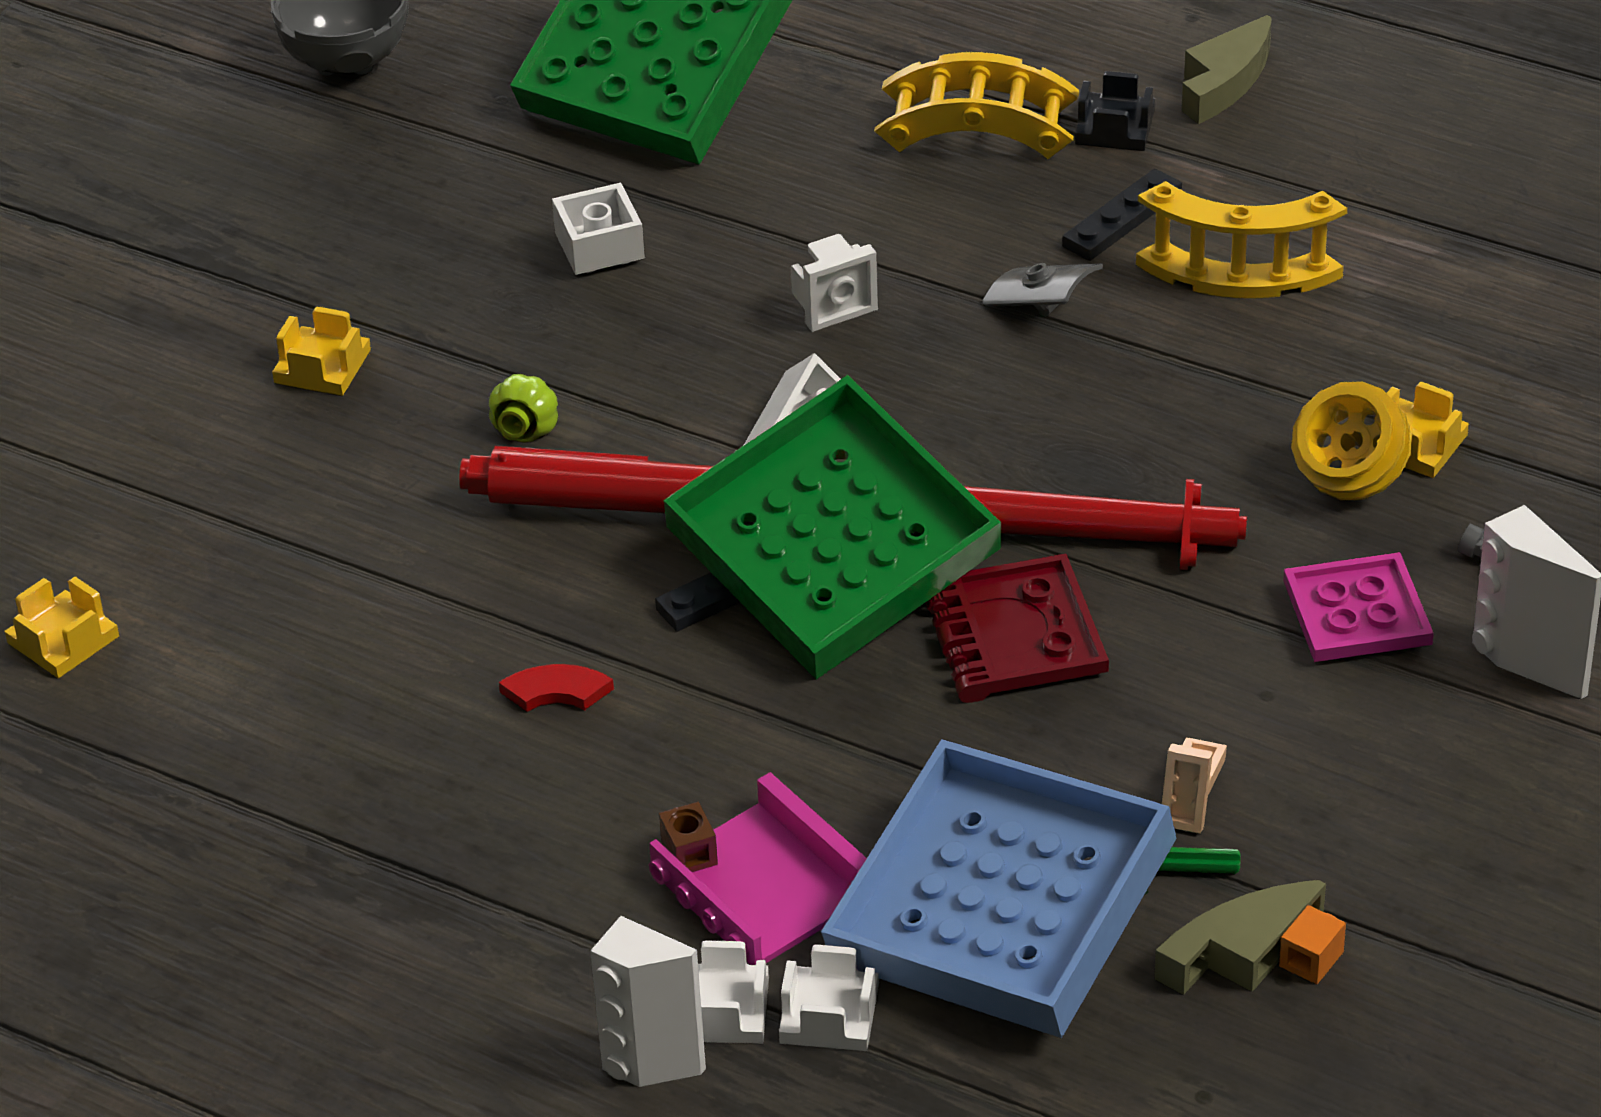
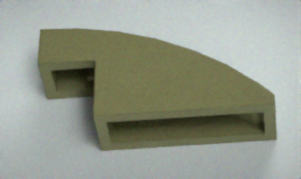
[1182,15,1272,124]
[1155,880,1326,995]

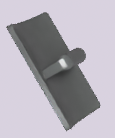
[982,263,1103,317]

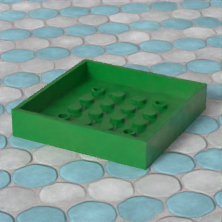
[510,0,792,165]
[664,375,1001,680]

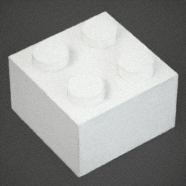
[552,183,645,275]

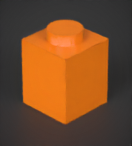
[1279,905,1346,984]

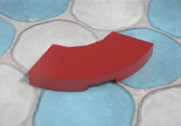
[499,664,614,712]

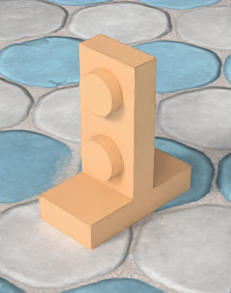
[1162,737,1227,834]

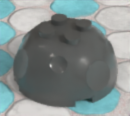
[271,0,409,76]

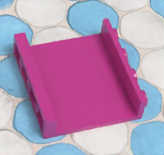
[649,772,867,965]

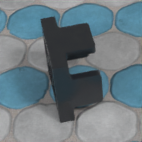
[1075,71,1155,151]

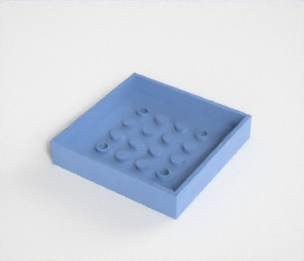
[821,739,1177,1038]

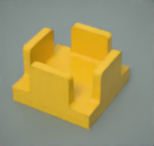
[272,307,371,396]
[1374,382,1469,478]
[5,577,119,679]

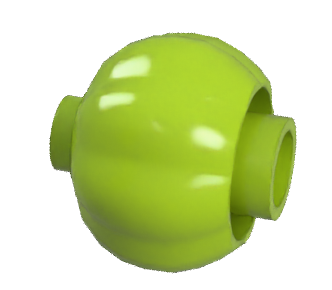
[489,374,558,442]

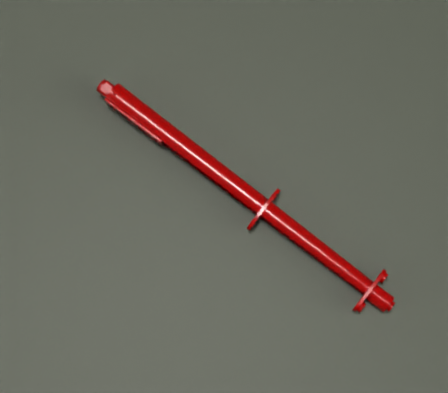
[459,446,1247,570]

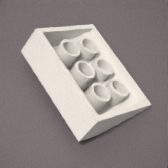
[1472,505,1601,699]

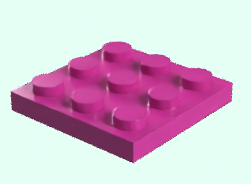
[1283,552,1434,662]

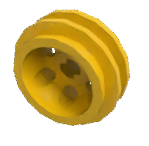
[1291,382,1412,500]

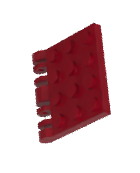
[926,554,1109,703]

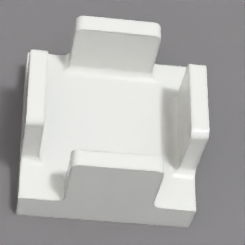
[791,234,878,332]
[698,941,769,1044]
[779,945,879,1051]

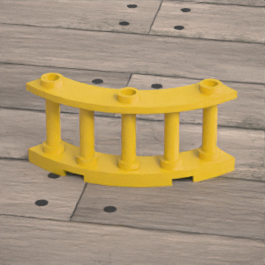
[874,52,1079,159]
[1136,181,1348,298]

